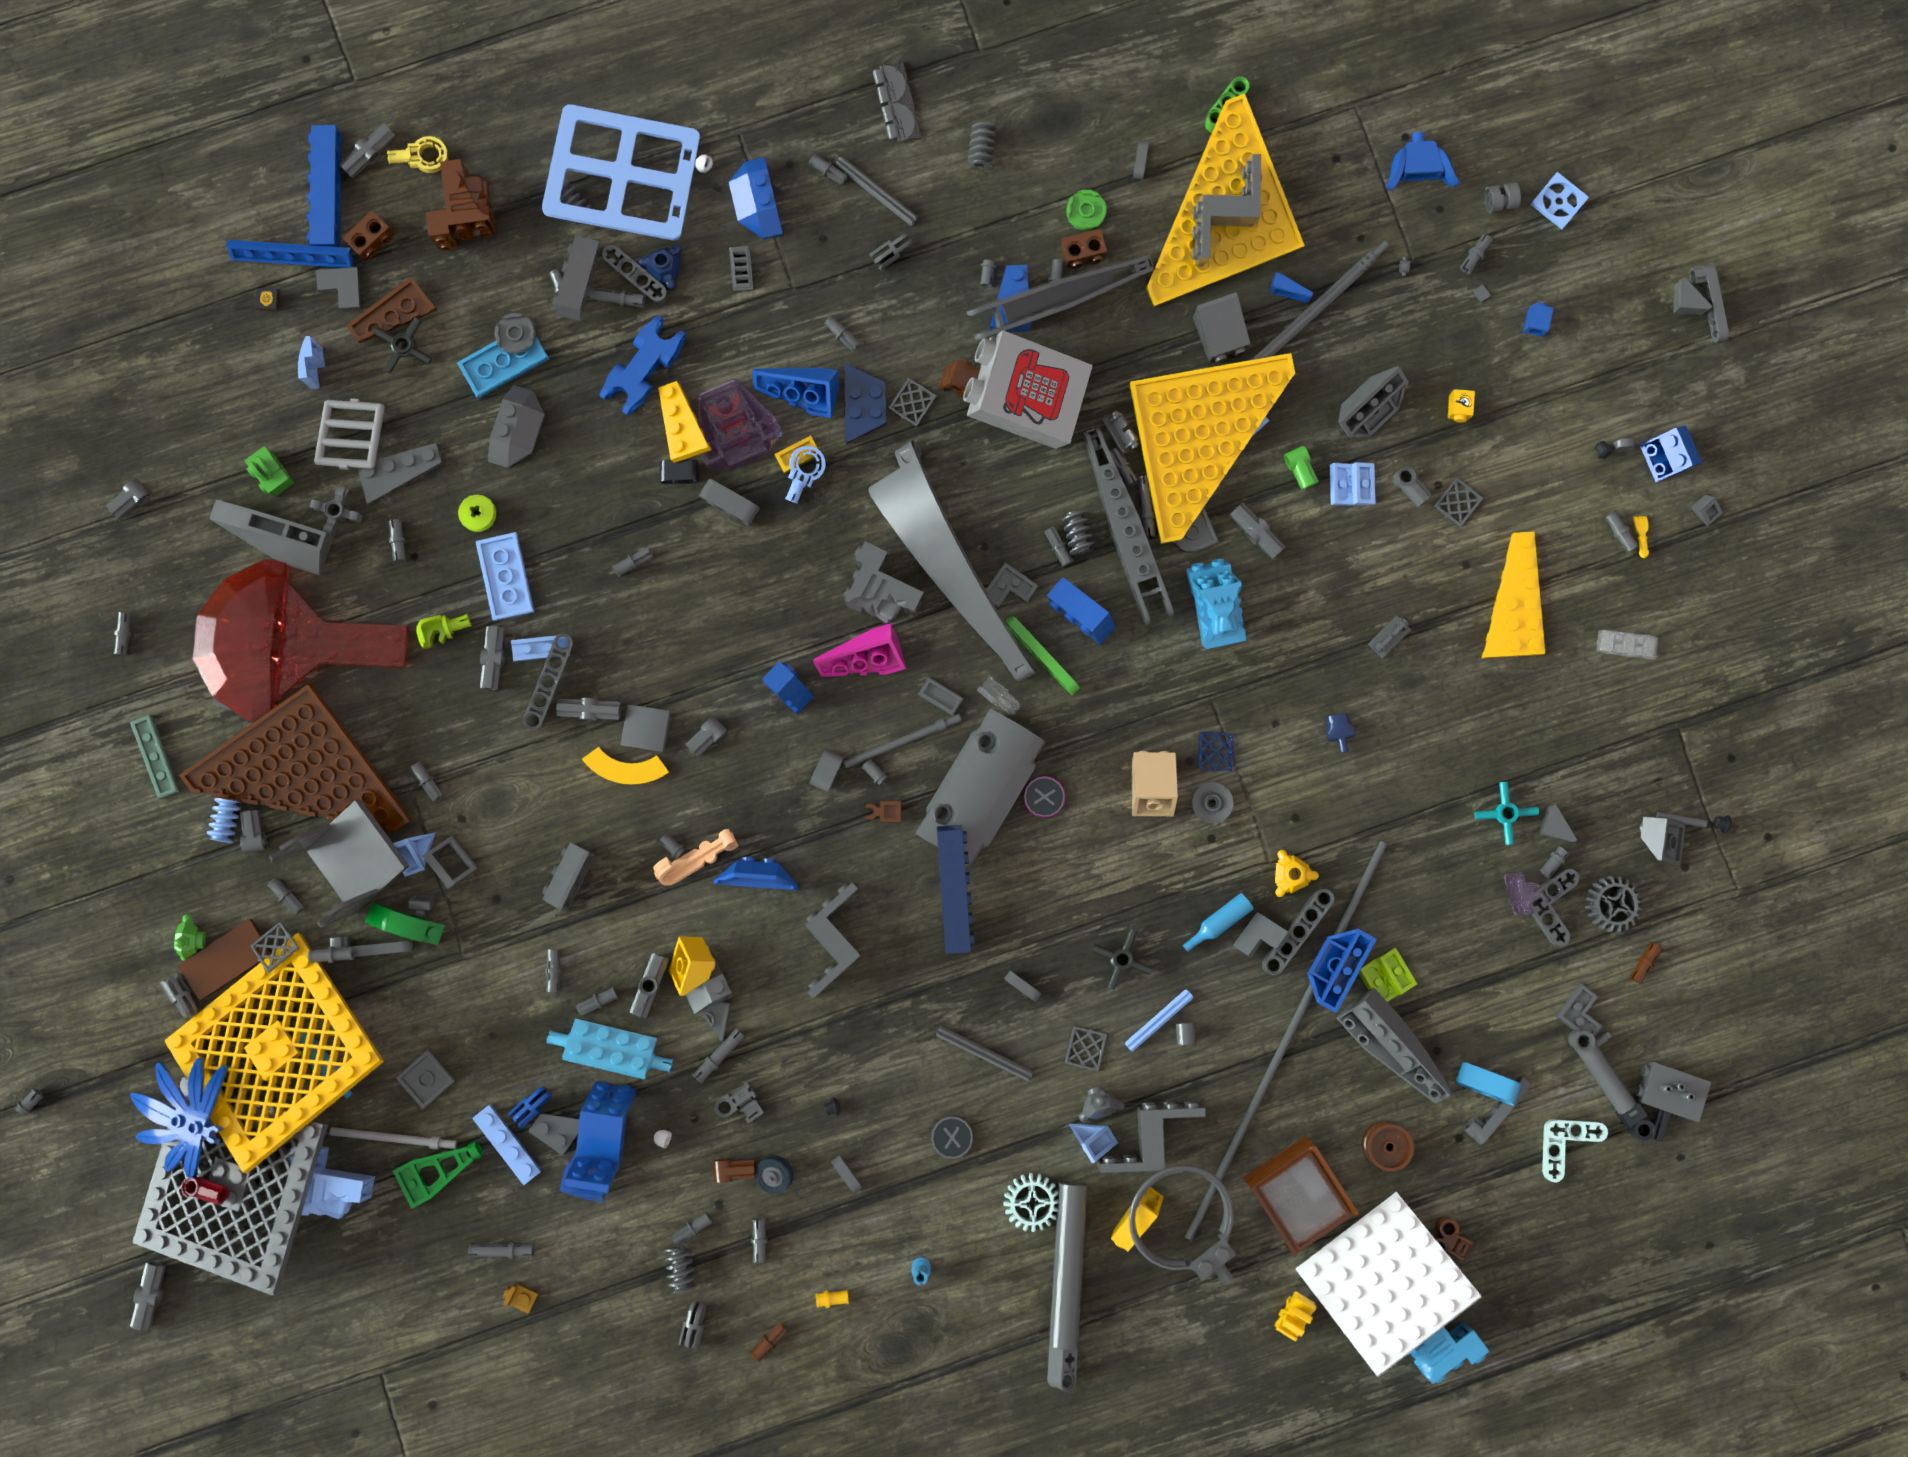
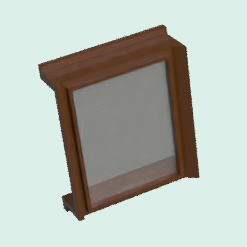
[1243,1135,1359,1257]

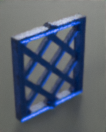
[1198,732,1234,771]

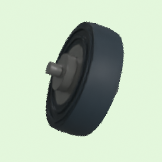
[755,1155,793,1194]

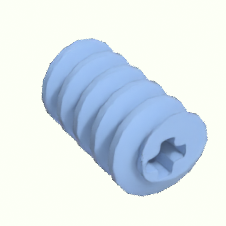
[206,798,241,843]

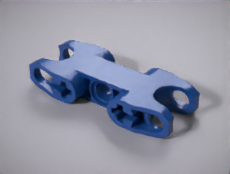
[599,315,687,417]

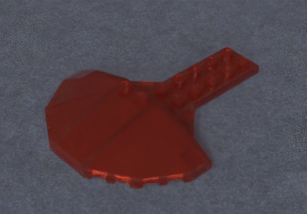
[193,559,409,723]

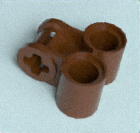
[1432,1216,1475,1262]

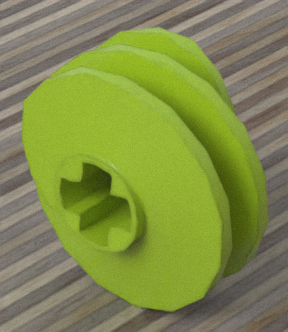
[458,494,496,532]

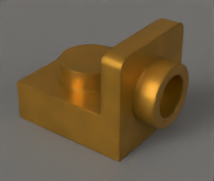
[503,1282,539,1314]

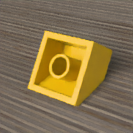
[669,936,715,996]

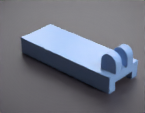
[511,636,570,662]

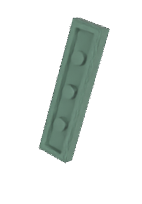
[130,714,181,799]

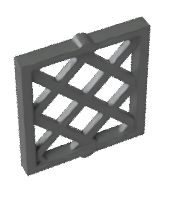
[888,378,937,427]
[1433,477,1483,527]
[250,922,299,973]
[1065,1026,1107,1071]

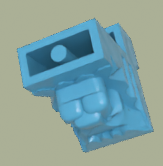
[1186,559,1246,649]
[1409,1322,1489,1384]

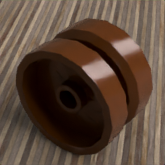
[1362,1121,1414,1172]

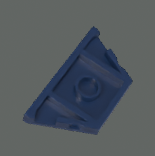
[844,364,886,444]

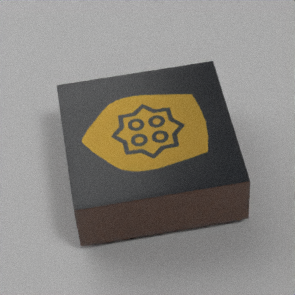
[256,288,279,311]

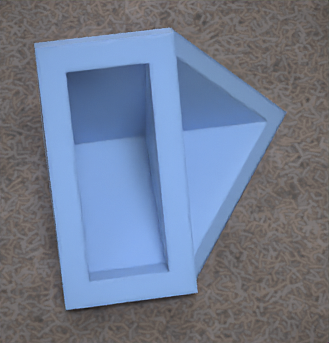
[393,832,436,877]
[1068,1123,1118,1163]

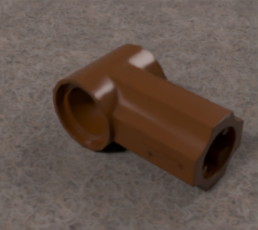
[713,1159,756,1183]

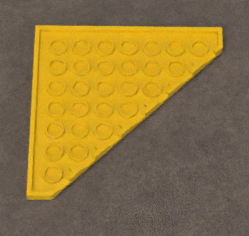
[1146,93,1305,307]
[1129,353,1295,544]

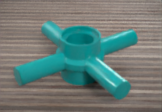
[1474,782,1539,845]

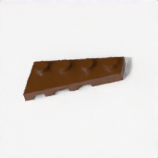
[346,277,437,344]

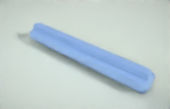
[1125,990,1193,1051]

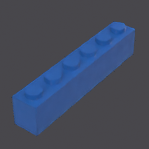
[307,125,342,247]

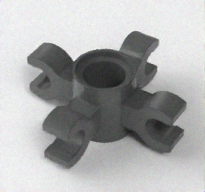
[309,485,363,537]

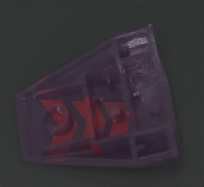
[698,379,783,470]

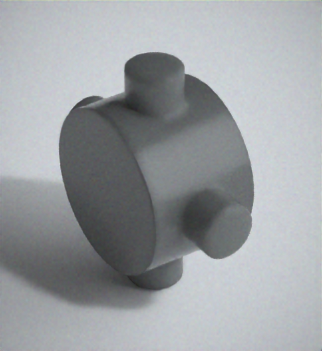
[1399,257,1410,276]

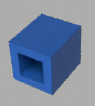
[1523,302,1553,337]

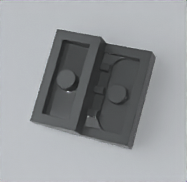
[620,705,671,753]

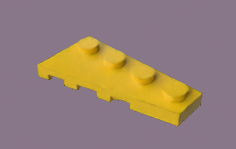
[658,381,711,463]

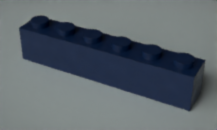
[937,825,975,954]

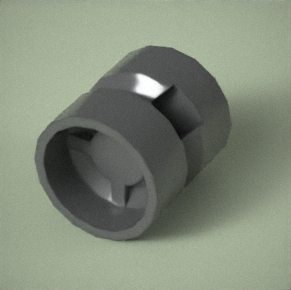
[1484,182,1521,213]

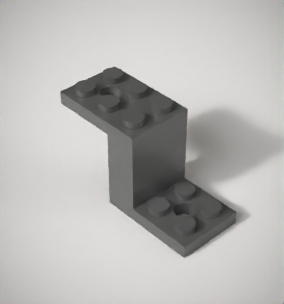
[1192,154,1261,266]
[805,882,862,999]
[1097,1101,1206,1173]

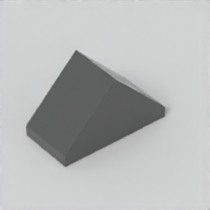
[1673,277,1712,315]
[1539,804,1577,843]

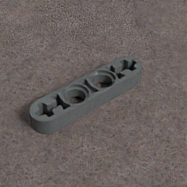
[602,245,668,304]

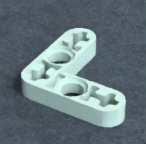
[1543,1119,1608,1182]

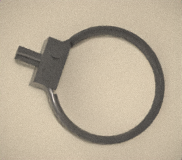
[1129,1165,1236,1284]

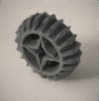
[1584,876,1644,933]

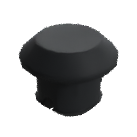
[1595,441,1614,459]
[1713,815,1732,833]
[824,1097,841,1116]

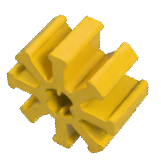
[1275,1291,1316,1341]

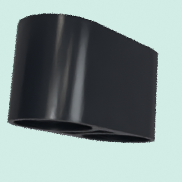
[659,459,699,484]

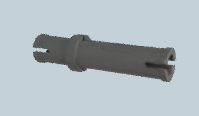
[587,287,645,308]
[1138,475,1157,539]
[692,1028,746,1084]
[468,1242,535,1259]

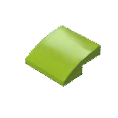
[1359,948,1417,1002]

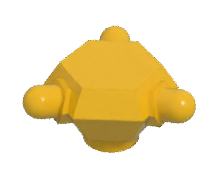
[1275,850,1319,897]

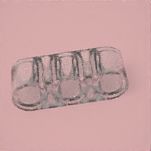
[1596,630,1659,659]

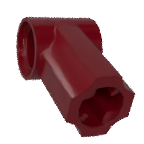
[181,1176,229,1205]

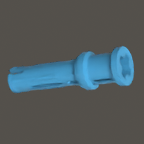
[912,1257,931,1285]

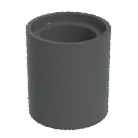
[1176,1022,1196,1045]

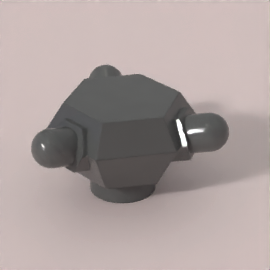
[1079,1086,1125,1122]

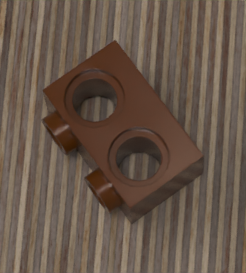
[343,210,394,261]
[1060,229,1107,269]

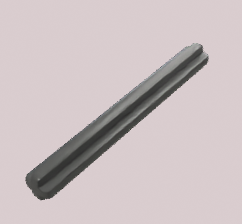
[835,156,918,226]
[936,1026,1033,1081]

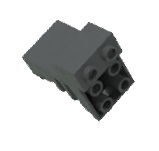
[843,541,924,624]

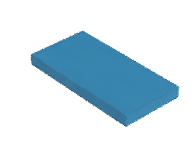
[457,336,549,399]

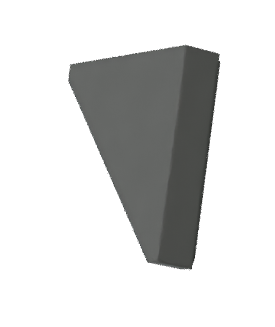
[701,1002,731,1042]

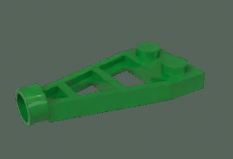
[393,1141,483,1209]

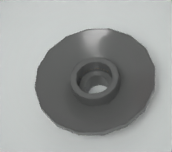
[1192,782,1234,824]

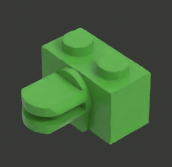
[245,446,295,497]

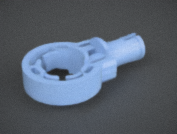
[785,446,825,504]

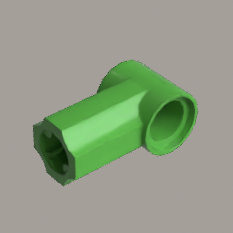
[1284,446,1319,490]

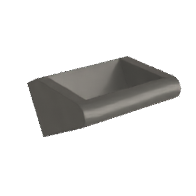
[423,836,479,889]

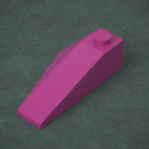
[813,623,906,677]

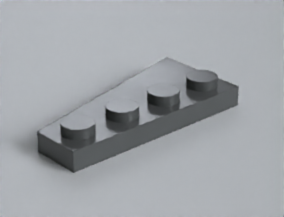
[358,443,443,506]

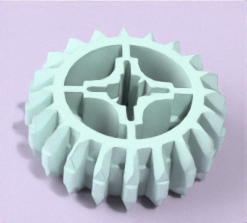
[1003,1173,1059,1232]

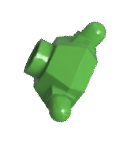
[174,914,206,961]

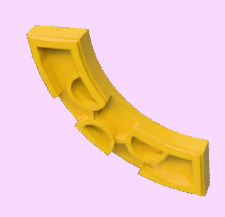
[582,747,670,785]

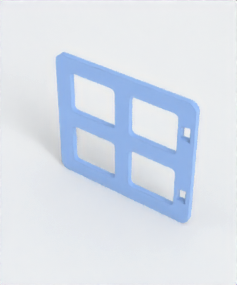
[542,105,700,240]

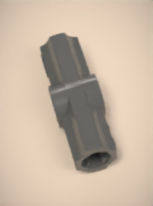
[339,123,397,179]
[1229,503,1285,559]
[480,626,506,690]
[556,698,622,721]
[629,953,670,1019]
[130,1261,166,1330]

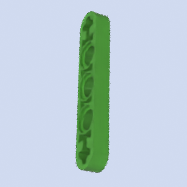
[1004,615,1080,696]

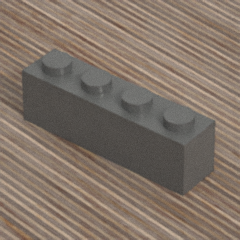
[553,236,600,321]

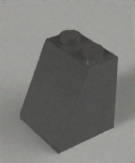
[1193,292,1250,363]

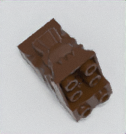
[426,159,498,251]

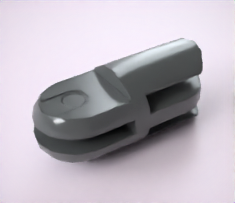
[869,233,913,271]
[159,973,197,1018]
[678,1301,706,1351]

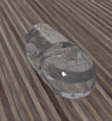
[977,675,1020,715]

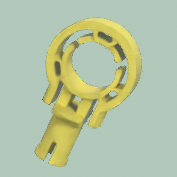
[387,136,448,173]

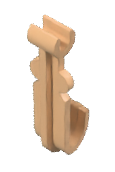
[653,829,738,886]

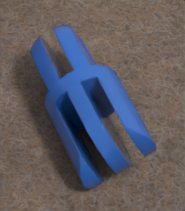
[508,1087,551,1129]

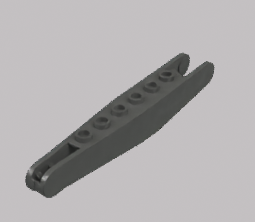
[966,254,1155,340]
[1083,427,1174,625]

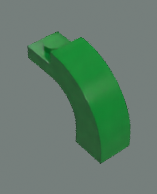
[365,902,445,945]

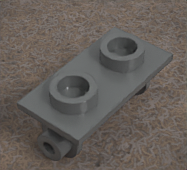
[1103,410,1139,454]
[1368,615,1411,659]

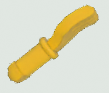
[1633,516,1649,558]

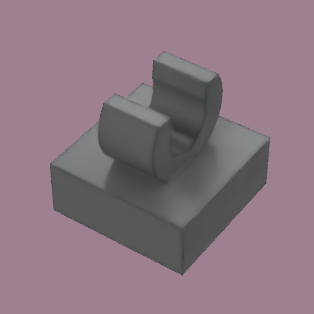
[409,894,435,918]

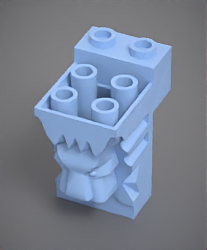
[288,1146,375,1219]

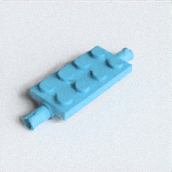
[547,1019,673,1079]

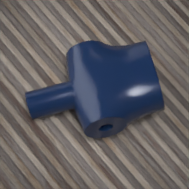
[1326,713,1355,753]

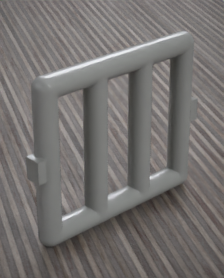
[314,398,385,470]

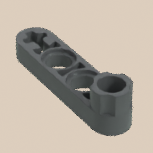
[1689,264,1729,343]
[330,936,414,957]
[1463,1074,1532,1145]

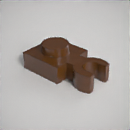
[865,801,901,823]

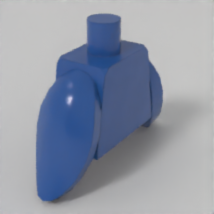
[1385,132,1461,190]

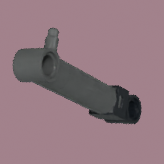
[1568,1029,1656,1141]

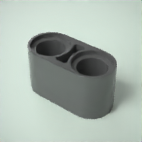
[809,748,845,792]

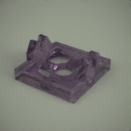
[1504,872,1542,915]

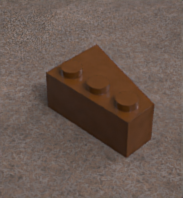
[938,359,981,397]

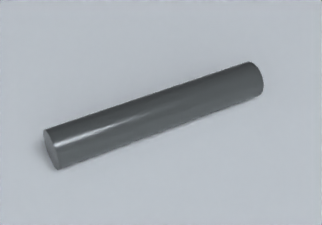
[1656,812,1707,828]

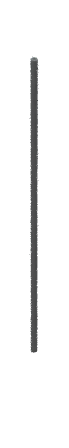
[1185,841,1388,1241]

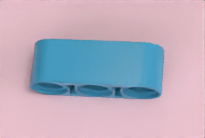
[1455,1062,1522,1105]

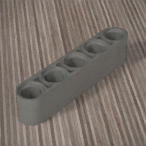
[523,633,573,730]
[1262,889,1334,975]

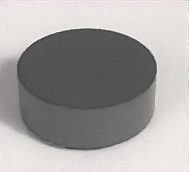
[1613,438,1635,452]

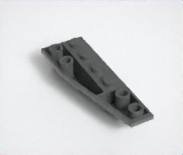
[209,500,334,576]
[1336,987,1452,1104]

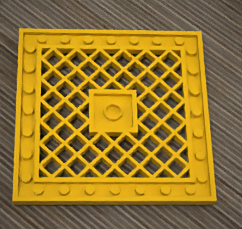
[165,933,384,1173]

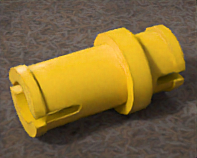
[816,1290,849,1308]

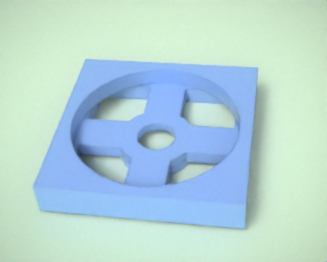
[1530,172,1589,229]

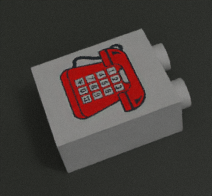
[963,331,1093,449]

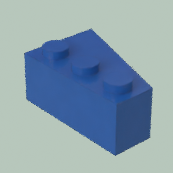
[990,265,1031,334]
[1047,577,1116,645]
[762,661,814,714]

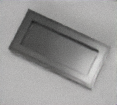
[918,677,964,716]

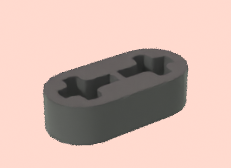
[1133,140,1149,179]
[1004,971,1042,1002]
[831,1155,864,1194]

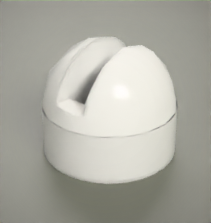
[695,155,713,173]
[654,1130,672,1148]

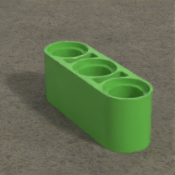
[1205,77,1249,133]

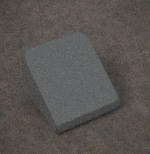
[1691,495,1723,526]

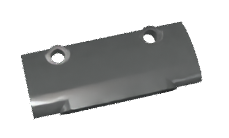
[915,709,1046,867]

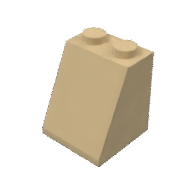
[1132,751,1178,816]

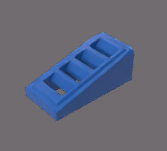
[1269,272,1313,303]

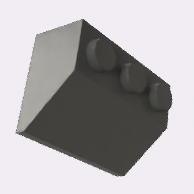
[542,842,596,910]

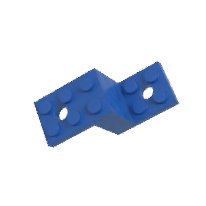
[565,1081,637,1193]

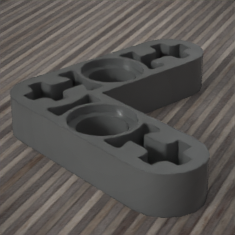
[1525,869,1579,946]

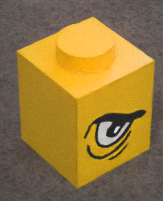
[1448,389,1475,422]

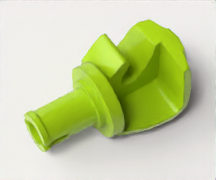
[417,614,471,649]

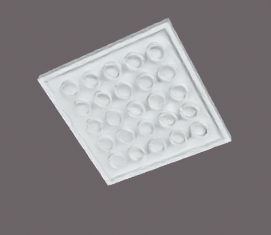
[1296,1192,1481,1377]

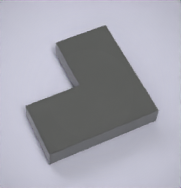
[316,267,361,310]
[986,563,1039,608]
[1233,912,1291,958]
[1555,983,1603,1039]

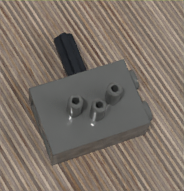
[1635,1061,1711,1142]

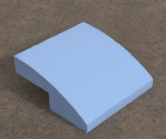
[298,336,325,389]
[1330,462,1375,505]

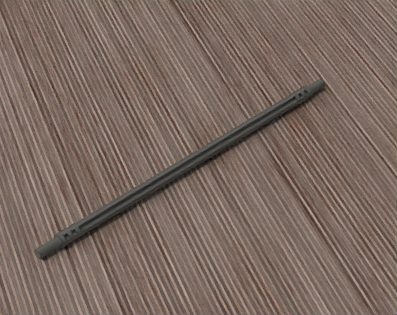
[1251,241,1389,360]

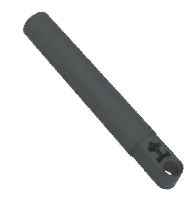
[1047,1182,1088,1392]

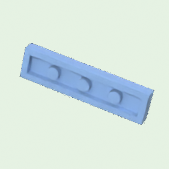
[472,1104,542,1185]

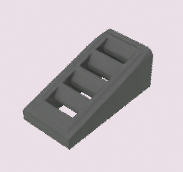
[729,246,754,292]

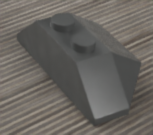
[1338,366,1409,438]
[488,385,545,468]

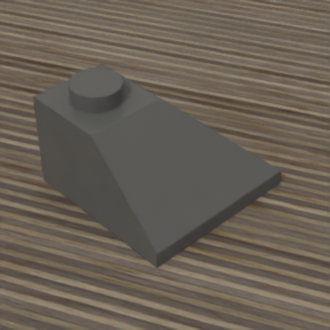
[1640,817,1686,866]
[686,959,733,1014]

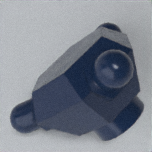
[638,245,682,290]

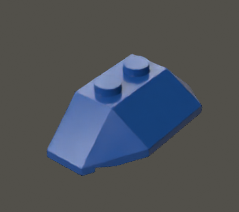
[729,157,783,239]
[714,857,800,890]
[1307,929,1377,1013]

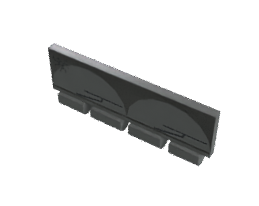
[873,61,922,143]

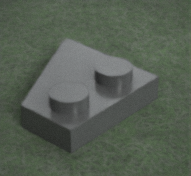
[528,1113,580,1156]

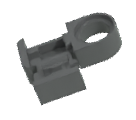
[715,1082,765,1124]

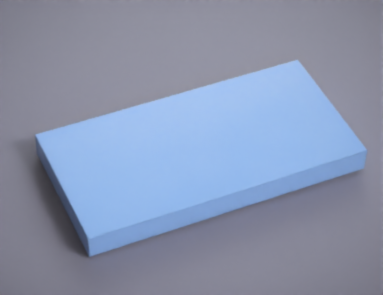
[476,532,534,622]

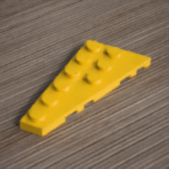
[1481,532,1545,659]

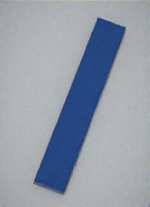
[226,240,354,268]

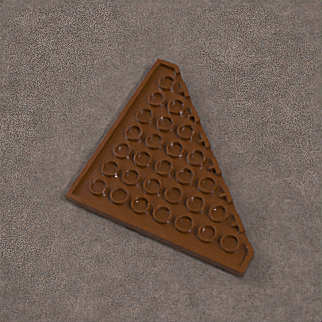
[179,683,412,832]

